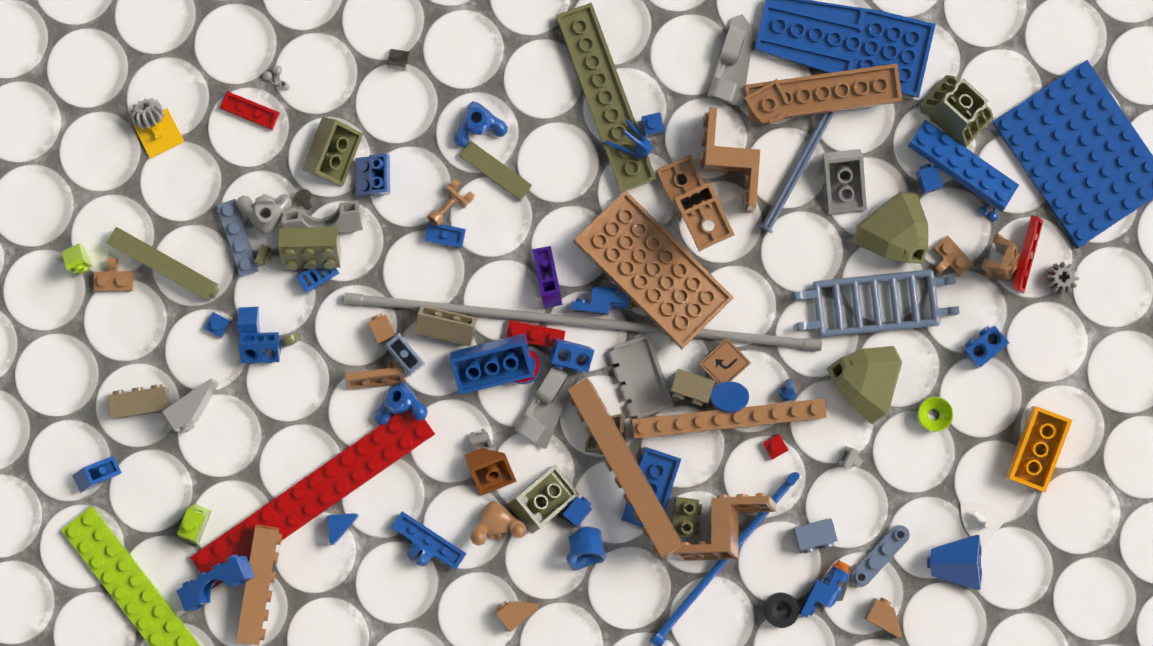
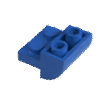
[355,154,391,196]

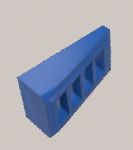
[296,268,340,294]

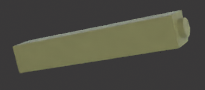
[107,227,219,301]

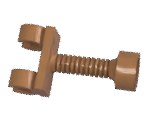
[427,179,475,227]

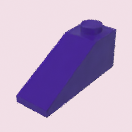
[532,246,563,308]

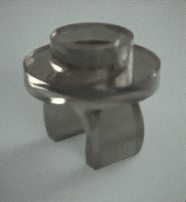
[293,189,313,210]

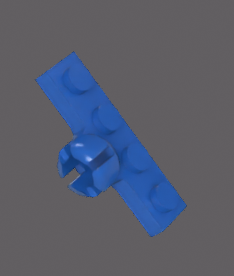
[391,511,467,571]

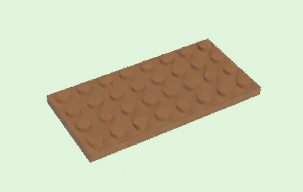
[572,190,734,350]

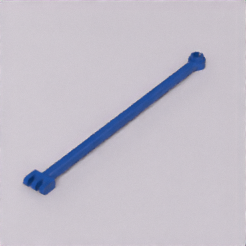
[650,472,800,646]

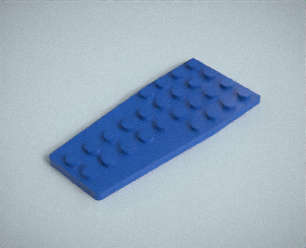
[755,0,936,98]

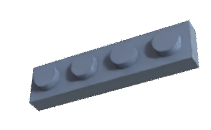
[217,199,259,278]

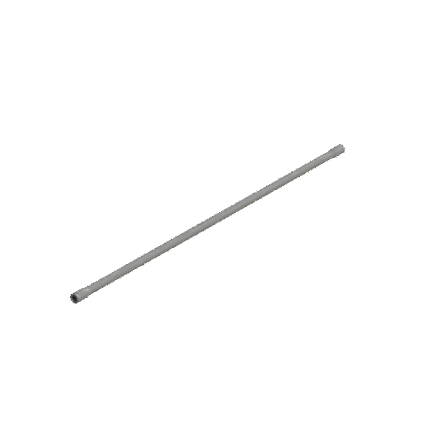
[344,292,822,351]

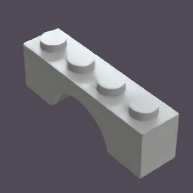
[282,200,363,233]

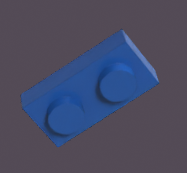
[425,222,466,248]

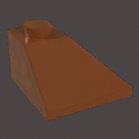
[465,448,517,496]

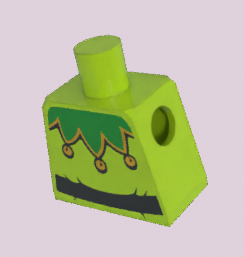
[177,504,212,545]

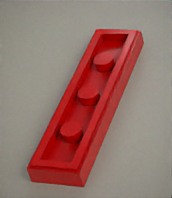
[1012,215,1043,294]

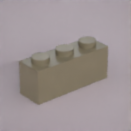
[414,305,477,346]
[107,384,171,419]

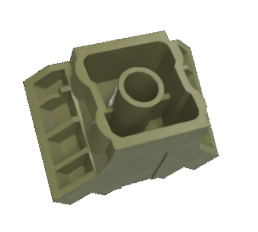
[919,75,994,147]

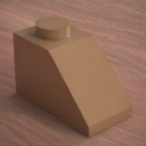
[864,597,902,638]
[495,601,540,632]

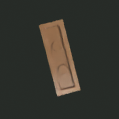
[345,362,405,390]

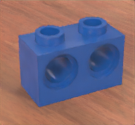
[962,325,1010,369]
[238,332,281,364]
[549,338,595,374]

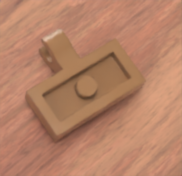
[933,236,974,277]
[94,258,134,291]

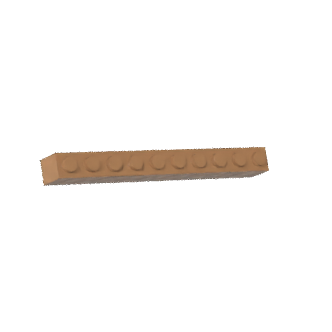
[567,378,685,558]
[632,399,827,439]

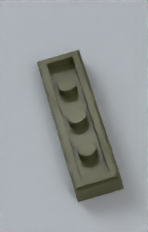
[459,141,532,201]

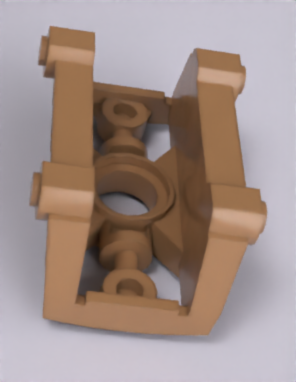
[982,233,1020,282]

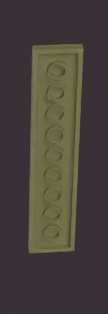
[556,2,657,193]

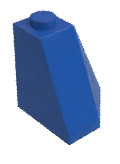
[927,535,982,590]

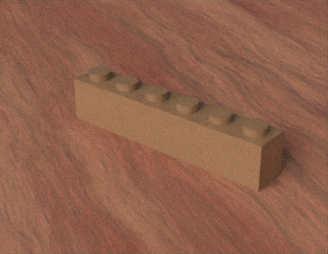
[236,524,282,646]

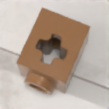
[369,314,396,345]

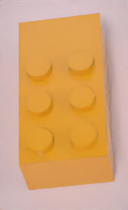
[1005,406,1073,493]

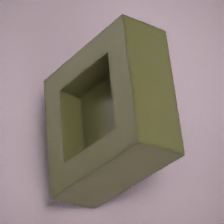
[255,244,272,266]

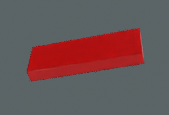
[220,91,280,131]

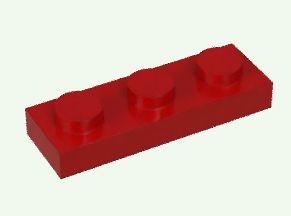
[506,320,566,348]

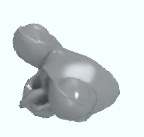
[236,194,293,234]

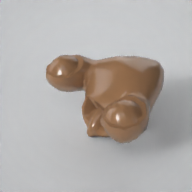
[470,501,527,546]

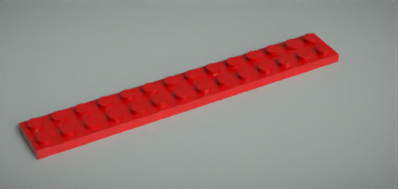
[190,410,435,589]

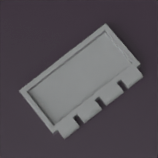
[607,334,674,419]

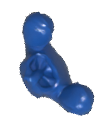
[453,101,508,147]
[374,382,428,425]

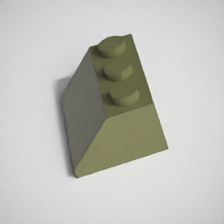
[302,117,363,186]

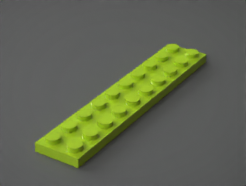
[61,506,201,646]

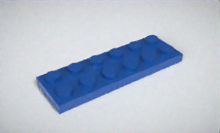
[908,120,1019,212]

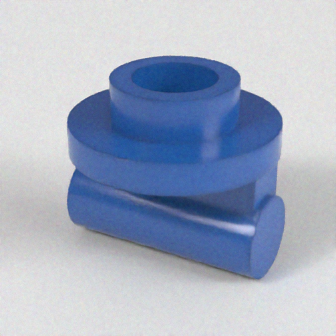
[778,379,797,401]

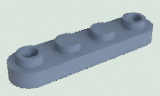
[850,525,910,587]

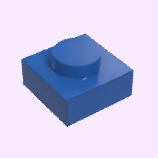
[204,312,231,338]

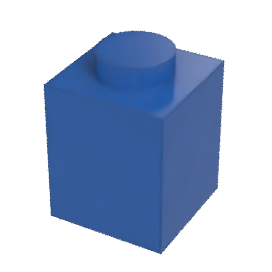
[641,112,664,138]
[916,164,944,195]
[563,496,592,527]

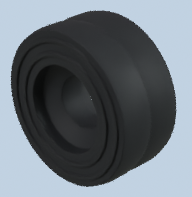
[763,592,799,628]

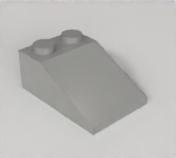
[822,149,867,214]
[162,379,219,433]

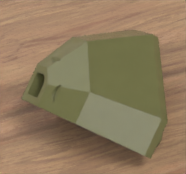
[852,192,928,264]
[826,346,902,425]

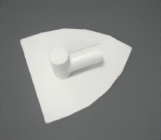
[960,503,1007,548]

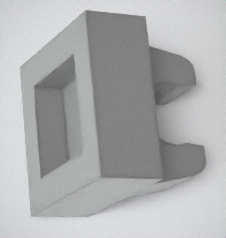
[469,428,493,451]
[837,446,863,469]

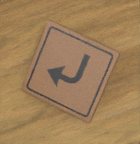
[698,337,751,384]

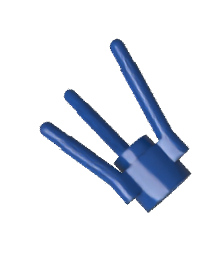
[605,119,654,159]

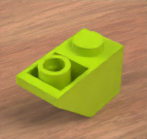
[62,243,93,275]

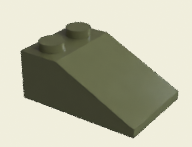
[508,465,579,534]

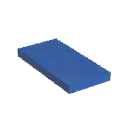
[621,447,681,528]

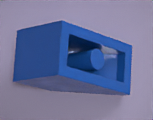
[72,456,122,493]

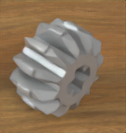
[130,98,164,129]
[1045,262,1079,294]

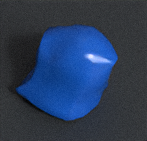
[566,526,607,571]

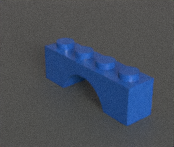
[177,554,255,612]

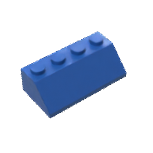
[449,333,534,395]

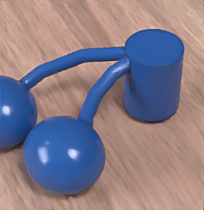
[978,203,998,221]

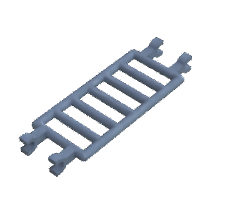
[793,269,960,338]

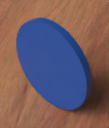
[710,381,749,413]

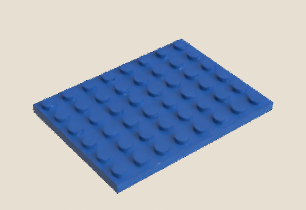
[992,60,1153,248]

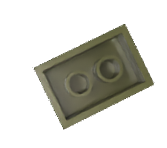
[278,227,341,270]

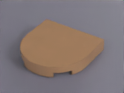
[744,79,789,125]

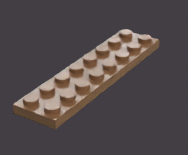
[745,64,902,123]

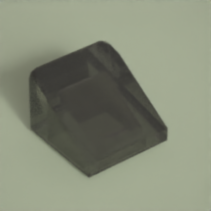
[387,49,409,70]

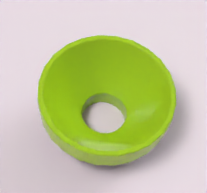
[918,397,953,432]

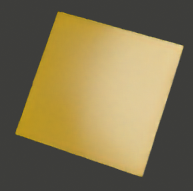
[133,108,184,159]

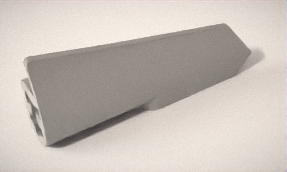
[707,14,754,107]
[514,357,577,449]

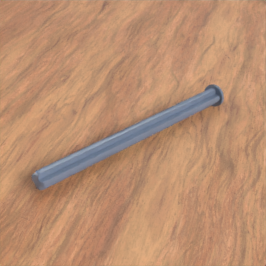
[759,112,835,233]

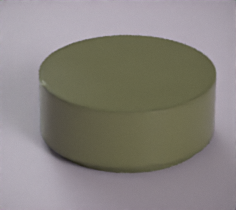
[280,333,300,348]

